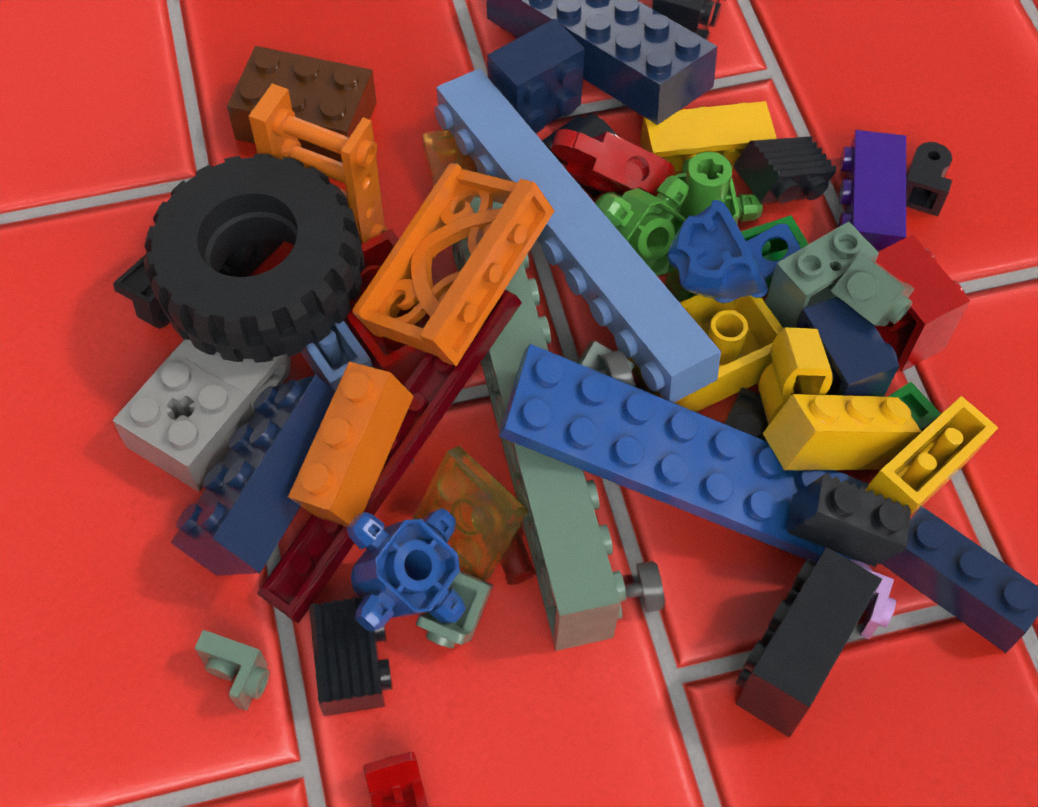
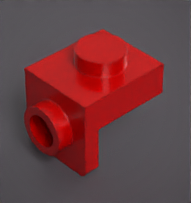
[363,752,428,807]

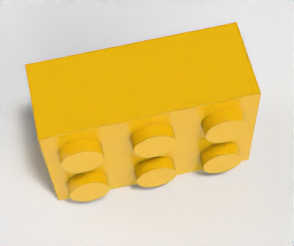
[626,295,784,412]

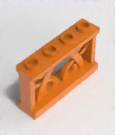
[353,163,554,366]

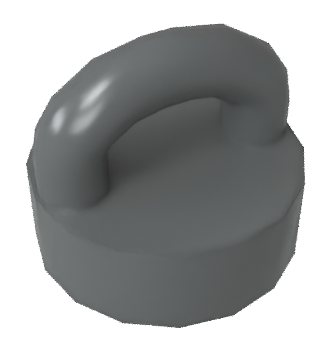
[599,350,636,387]
[625,561,665,613]

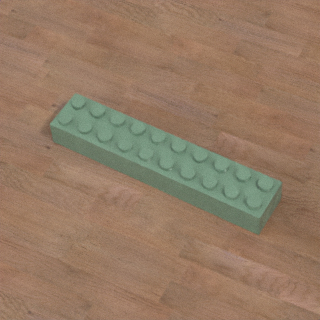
[452,197,626,651]

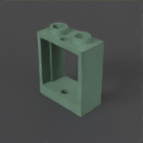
[765,222,879,328]

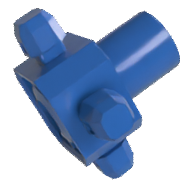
[347,508,466,632]

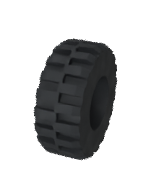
[144,154,365,363]

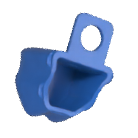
[668,200,801,303]

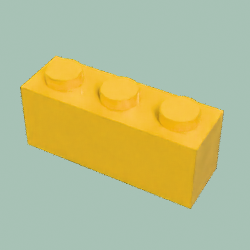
[640,101,777,176]
[763,394,922,470]
[865,396,998,517]

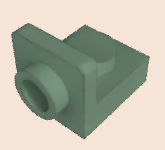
[194,630,270,711]

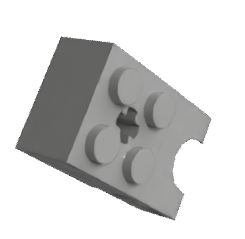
[112,339,291,492]

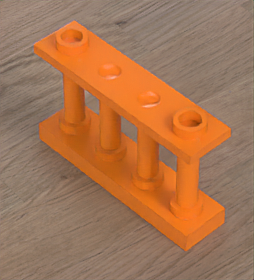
[249,83,388,244]

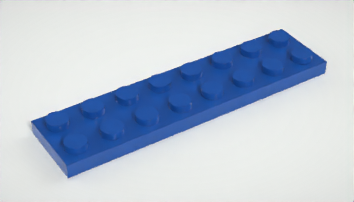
[498,344,869,563]

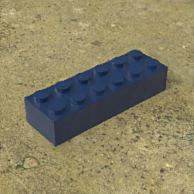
[486,0,718,125]

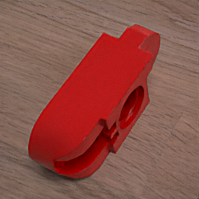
[551,129,676,197]

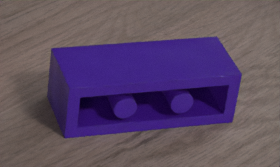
[838,130,906,251]

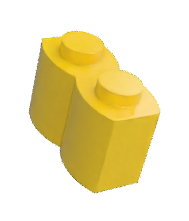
[758,327,833,426]

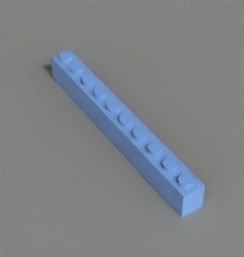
[434,68,721,403]

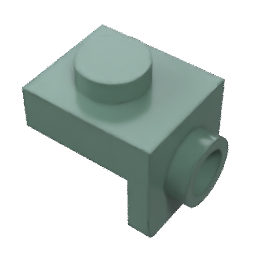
[831,253,915,326]
[416,571,494,648]

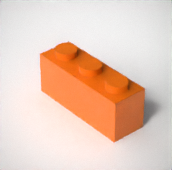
[288,361,414,527]

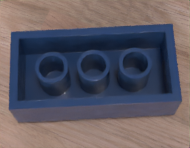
[171,375,335,576]

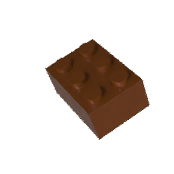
[227,46,376,162]

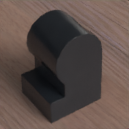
[906,142,952,216]

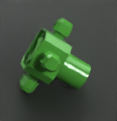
[675,152,763,224]
[595,175,689,276]

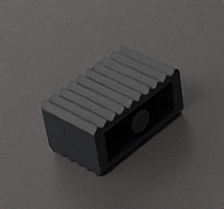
[733,136,836,205]
[787,473,911,567]
[309,595,393,716]

